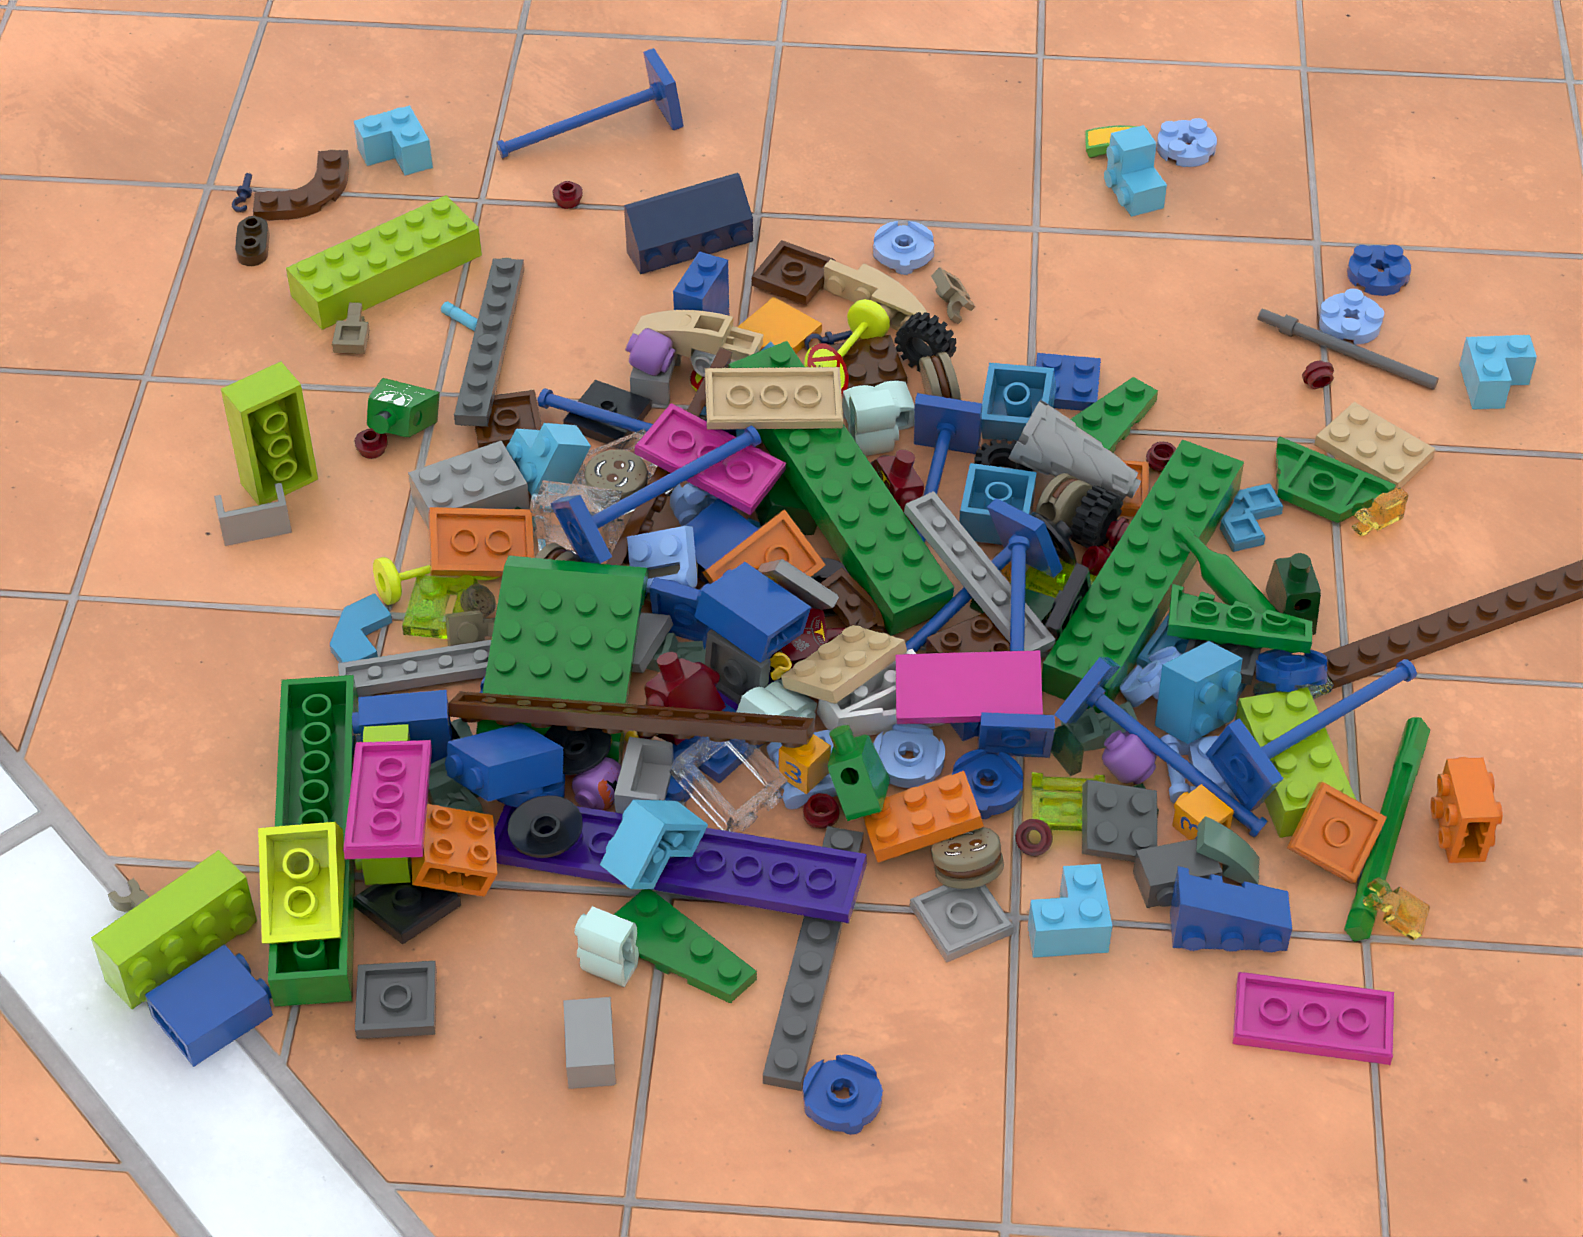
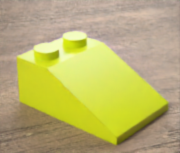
[258,822,345,944]

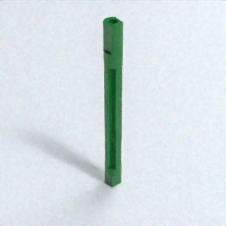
[1344,717,1431,941]

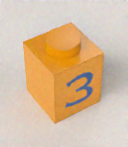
[778,734,831,795]
[1172,784,1234,840]

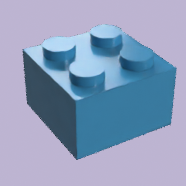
[981,363,1056,441]
[959,463,1037,545]
[1155,641,1243,744]

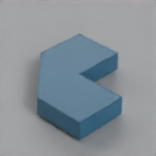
[1220,483,1283,552]
[330,593,393,663]

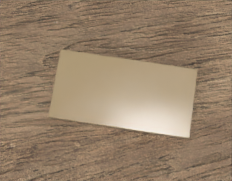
[705,367,843,430]

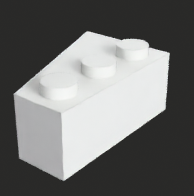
[817,649,945,737]

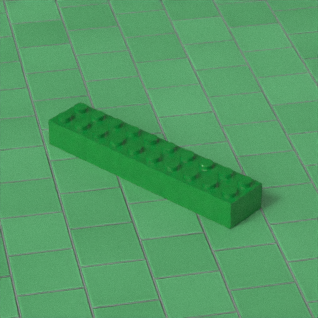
[728,341,954,636]
[1041,439,1244,714]
[268,675,359,1007]

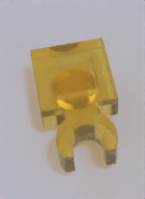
[1352,487,1409,536]
[1363,878,1430,941]

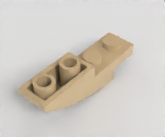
[824,259,927,342]
[630,310,763,361]

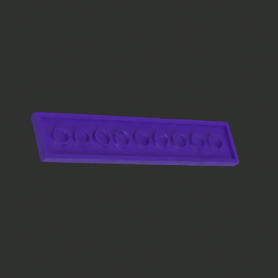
[494,805,867,923]

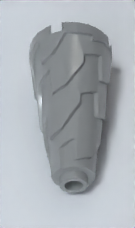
[1008,400,1141,500]

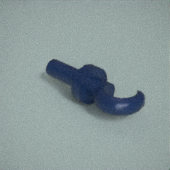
[232,173,252,212]
[805,330,852,350]

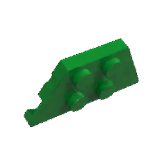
[1276,436,1396,523]

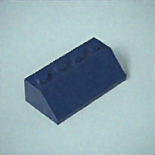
[624,172,753,275]

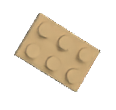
[1314,402,1435,493]
[781,625,907,704]

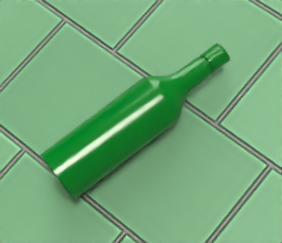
[1177,526,1280,614]

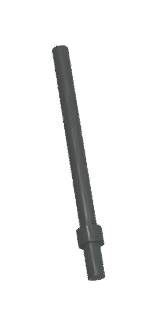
[1257,308,1439,390]

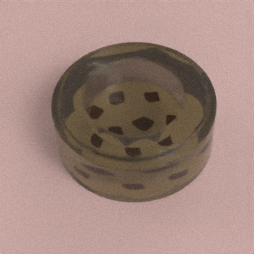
[460,584,496,619]

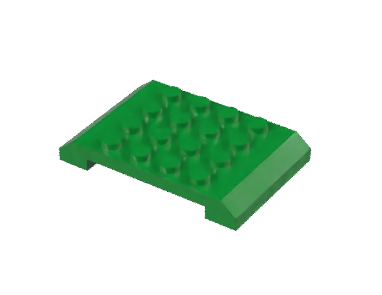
[476,556,649,765]

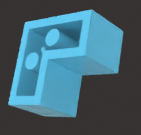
[353,105,433,176]
[1104,125,1167,217]
[1459,335,1537,410]
[506,423,591,498]
[600,799,708,889]
[1028,864,1112,958]

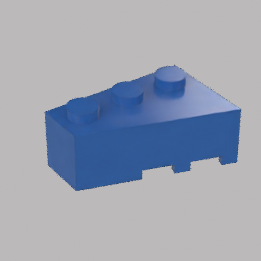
[1170,866,1292,953]

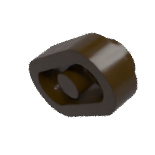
[235,216,270,266]

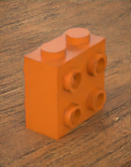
[1430,757,1503,863]
[411,804,498,897]

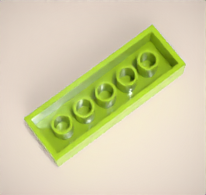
[286,195,482,330]

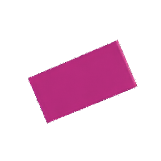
[634,403,786,515]
[896,650,1043,724]
[343,740,432,859]
[1232,972,1394,1065]

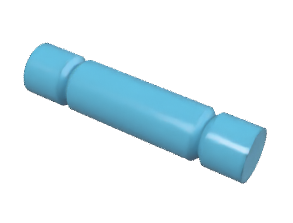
[441,301,478,332]

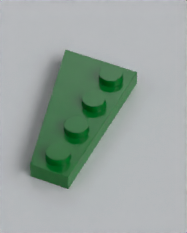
[1070,377,1158,453]
[1167,584,1312,653]
[613,889,757,1004]

